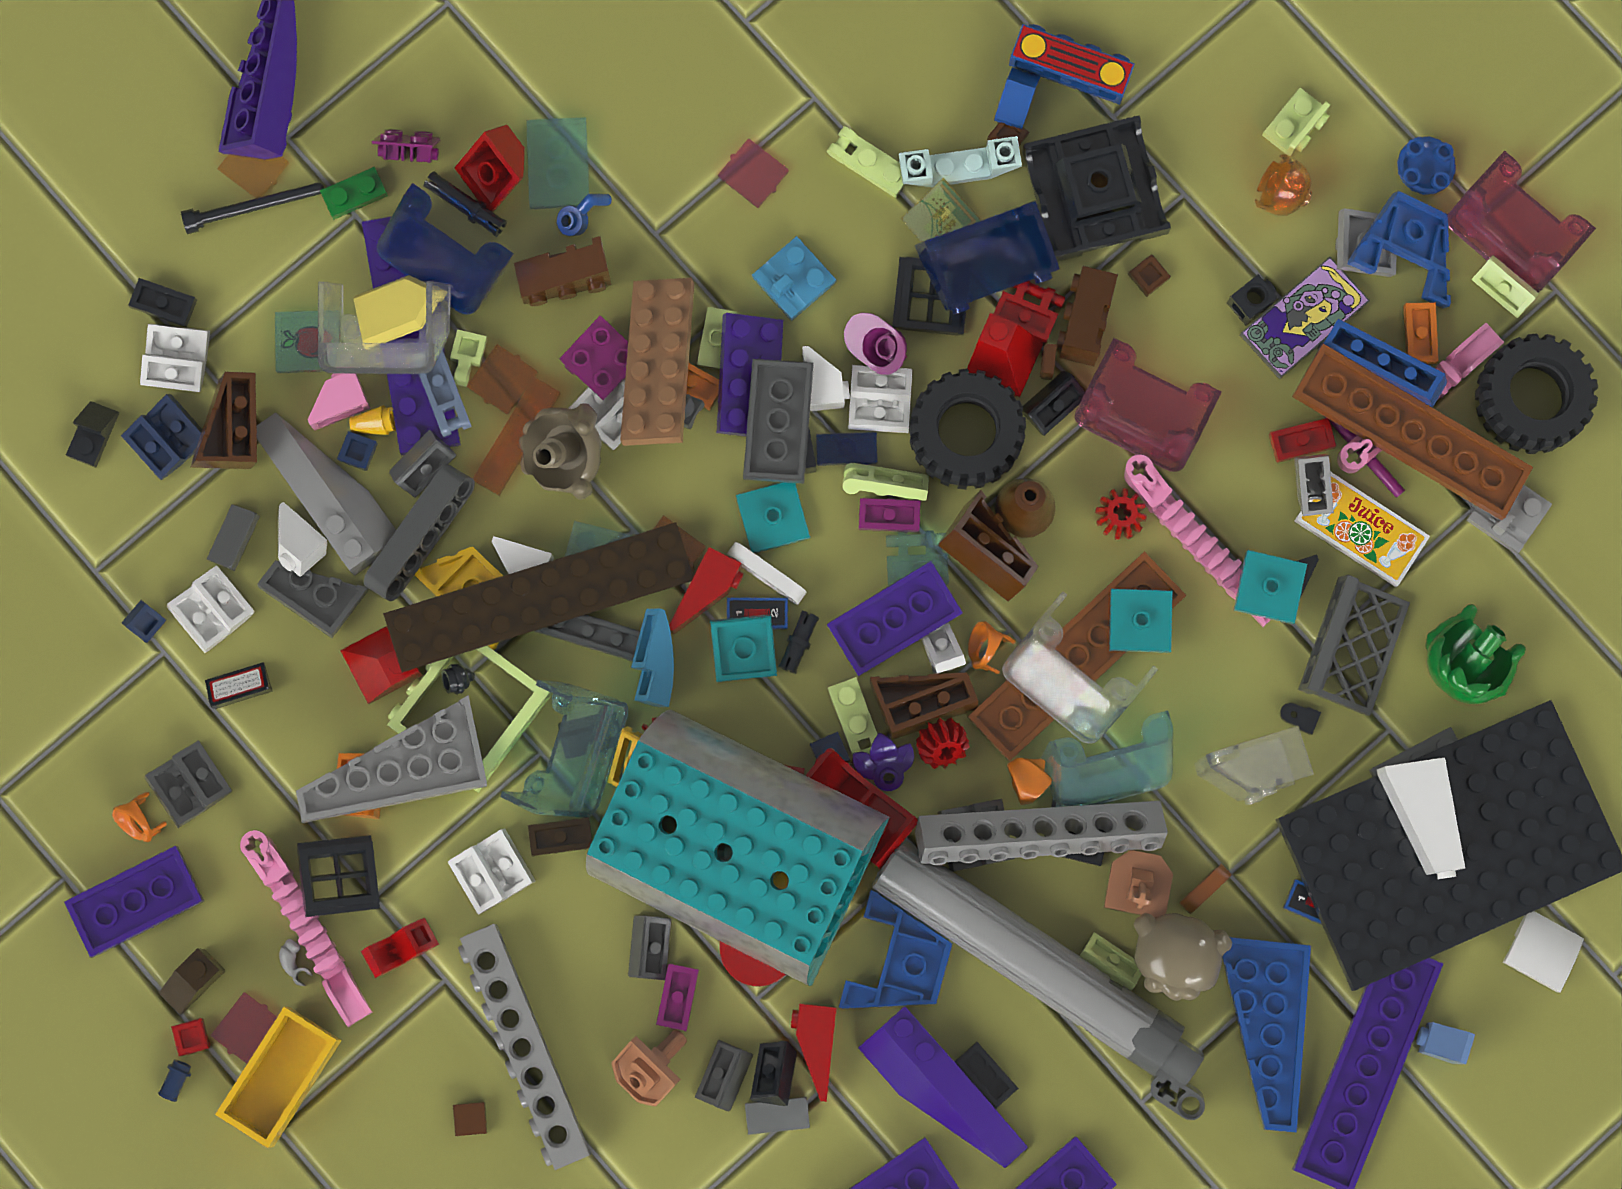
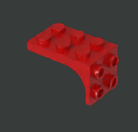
[805,748,918,869]

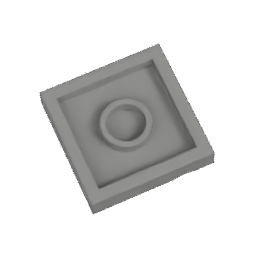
[1335,208,1397,277]
[1466,485,1552,555]

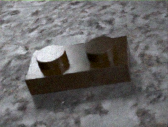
[528,817,593,857]

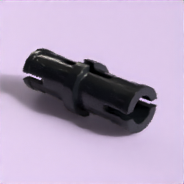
[778,611,819,674]

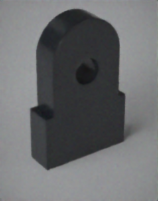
[1280,703,1321,735]

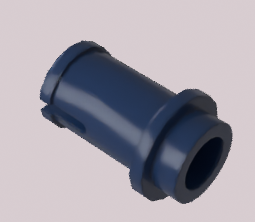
[158,1059,191,1102]

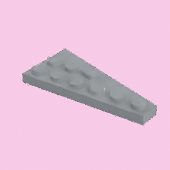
[296,695,487,823]

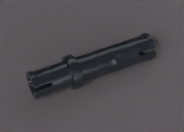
[423,171,507,237]

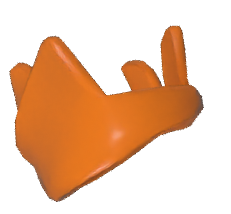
[968,621,1016,674]
[1007,758,1052,805]
[112,792,167,843]

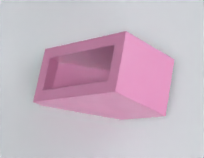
[308,369,371,431]

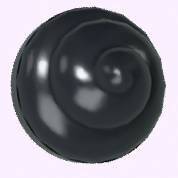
[441,663,475,695]

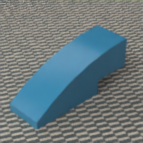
[631,608,674,707]

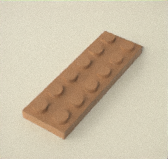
[620,277,694,446]

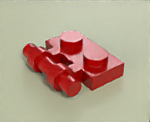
[993,274,1066,343]

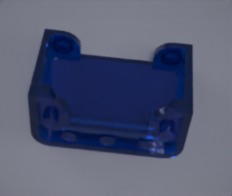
[377,183,514,315]
[915,201,1060,315]

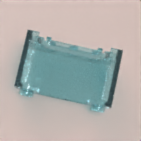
[1041,711,1173,807]

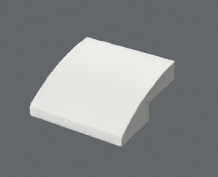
[140,324,210,392]
[848,365,912,433]
[568,379,625,450]
[167,565,255,653]
[448,828,536,915]
[1503,911,1584,993]

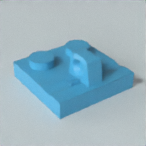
[752,236,836,321]

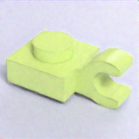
[450,329,487,387]

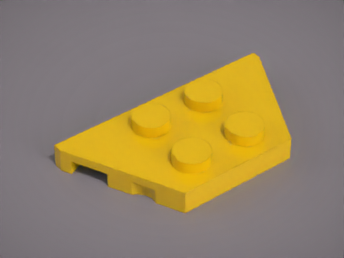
[414,546,503,650]

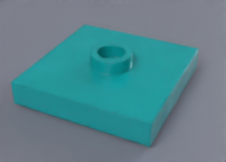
[736,482,810,554]
[1233,550,1307,624]
[1109,589,1173,653]
[710,614,777,682]

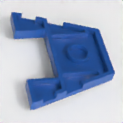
[1347,191,1451,309]
[839,890,952,1009]

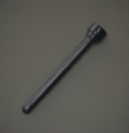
[181,183,324,235]

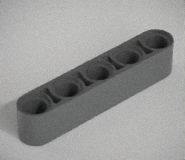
[364,464,475,601]

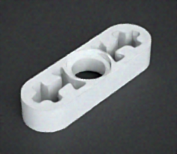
[726,542,807,605]

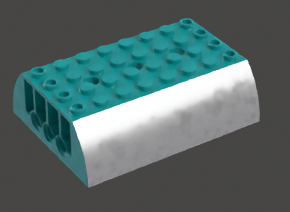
[586,709,890,986]

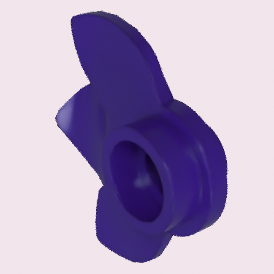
[853,733,914,791]

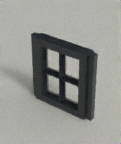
[892,257,971,336]
[297,835,380,918]

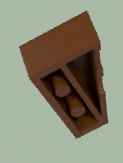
[514,236,612,306]
[1056,266,1118,367]
[190,372,257,469]
[938,490,1039,602]
[870,672,978,740]

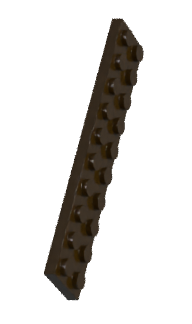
[383,522,694,673]

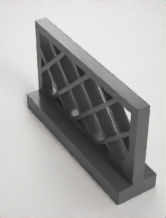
[1298,575,1410,716]

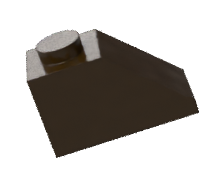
[159,948,225,1015]

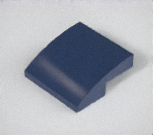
[121,394,202,480]

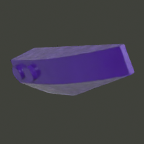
[218,0,297,160]
[858,1006,1028,1168]

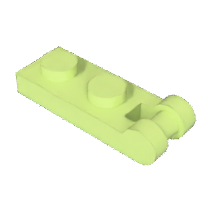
[827,126,905,198]
[843,463,929,501]
[827,677,877,756]

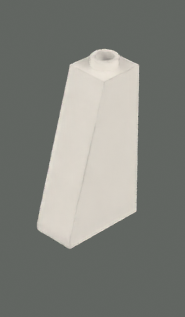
[1377,757,1465,879]

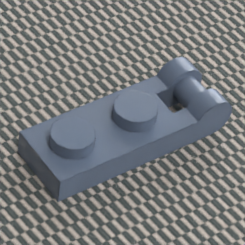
[413,347,472,438]

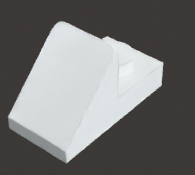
[921,622,966,674]

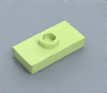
[697,307,737,371]

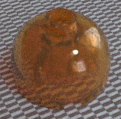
[1255,154,1312,216]

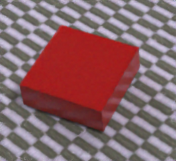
[171,1018,211,1057]

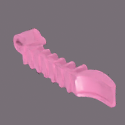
[1337,323,1504,473]
[1124,455,1271,627]
[240,830,373,1027]

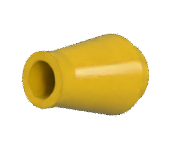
[349,405,396,435]

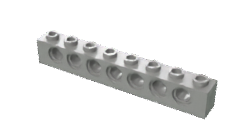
[915,801,1168,865]
[458,924,591,1170]

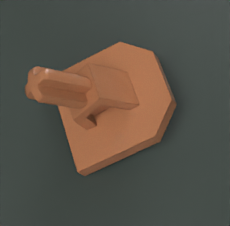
[1103,850,1173,918]
[611,1030,687,1107]

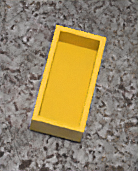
[215,1007,342,1148]

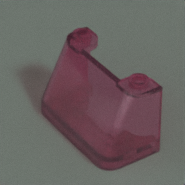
[1447,151,1596,293]
[1074,338,1222,472]

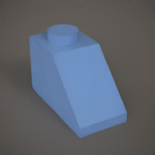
[1416,1022,1475,1064]

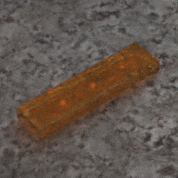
[473,377,561,496]

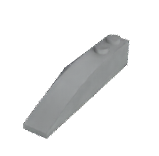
[256,413,396,576]

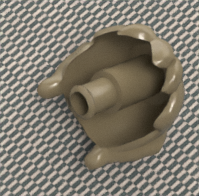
[519,403,602,500]
[1134,913,1232,1001]

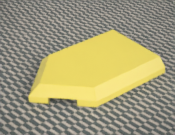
[353,275,443,349]

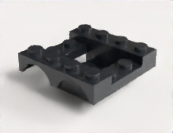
[1022,115,1171,263]

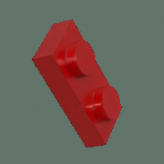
[1269,418,1337,463]

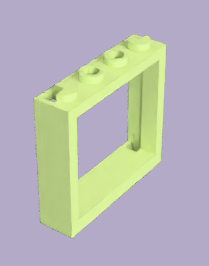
[387,646,552,793]

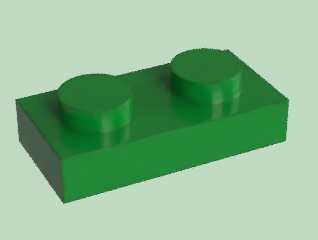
[320,166,388,220]

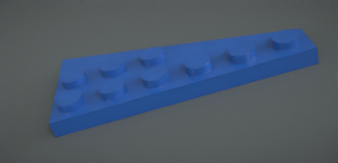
[1222,937,1311,1133]

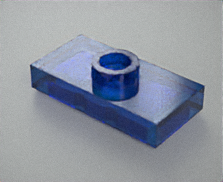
[816,432,878,466]

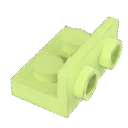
[1262,88,1331,157]

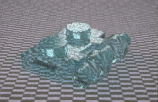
[886,530,949,586]

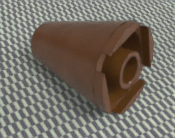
[995,478,1056,538]

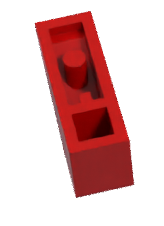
[669,547,745,634]
[791,1004,837,1102]

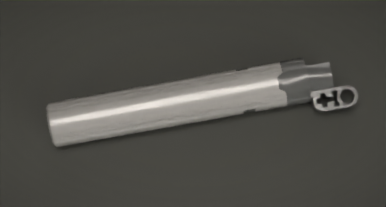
[872,840,1205,1120]

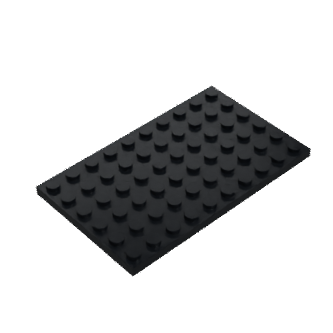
[1275,700,1622,991]

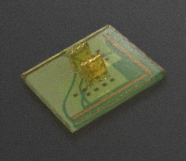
[900,178,983,261]

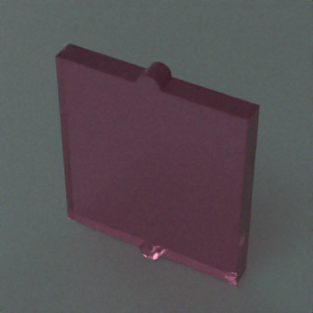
[718,138,789,208]
[210,992,277,1064]

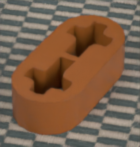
[1179,863,1232,914]

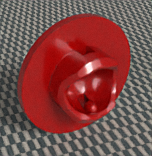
[719,941,786,987]

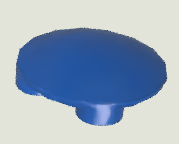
[1397,136,1456,195]

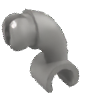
[279,939,313,986]

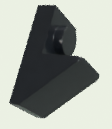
[66,401,119,468]

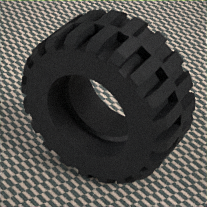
[1475,334,1598,454]
[909,369,1026,490]

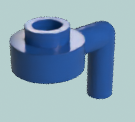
[557,194,612,236]

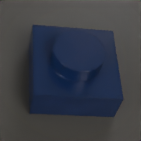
[337,431,378,471]
[122,600,166,643]
[810,731,850,762]

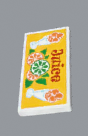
[1294,472,1430,587]

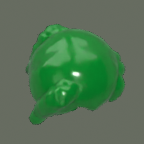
[1425,604,1526,704]

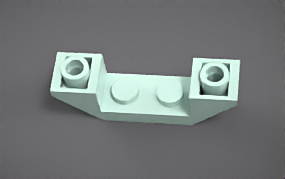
[899,136,1022,187]

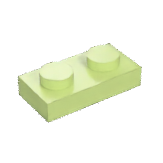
[1472,255,1539,318]
[1080,932,1142,991]

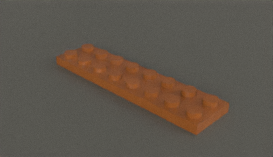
[1292,344,1533,520]
[967,551,1187,762]

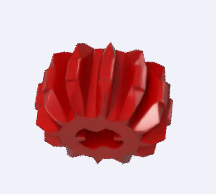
[1095,488,1147,540]
[916,718,970,769]

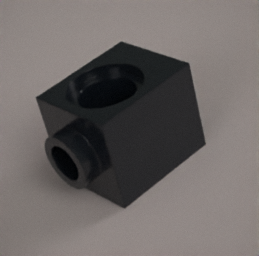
[1227,274,1277,326]

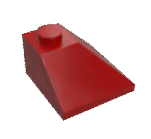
[454,125,525,212]
[967,313,1043,398]
[340,626,423,704]

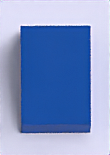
[994,67,1040,129]

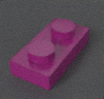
[859,498,921,532]
[656,964,699,1031]

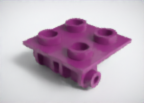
[372,129,440,163]
[559,316,628,400]

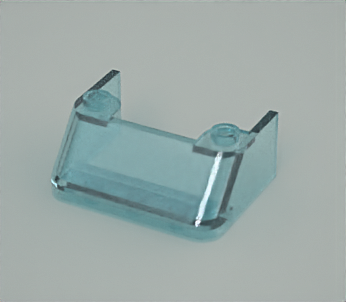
[500,680,629,818]

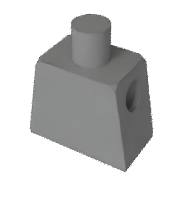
[1294,454,1334,516]

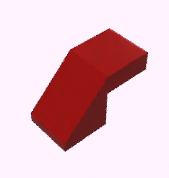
[361,917,439,978]

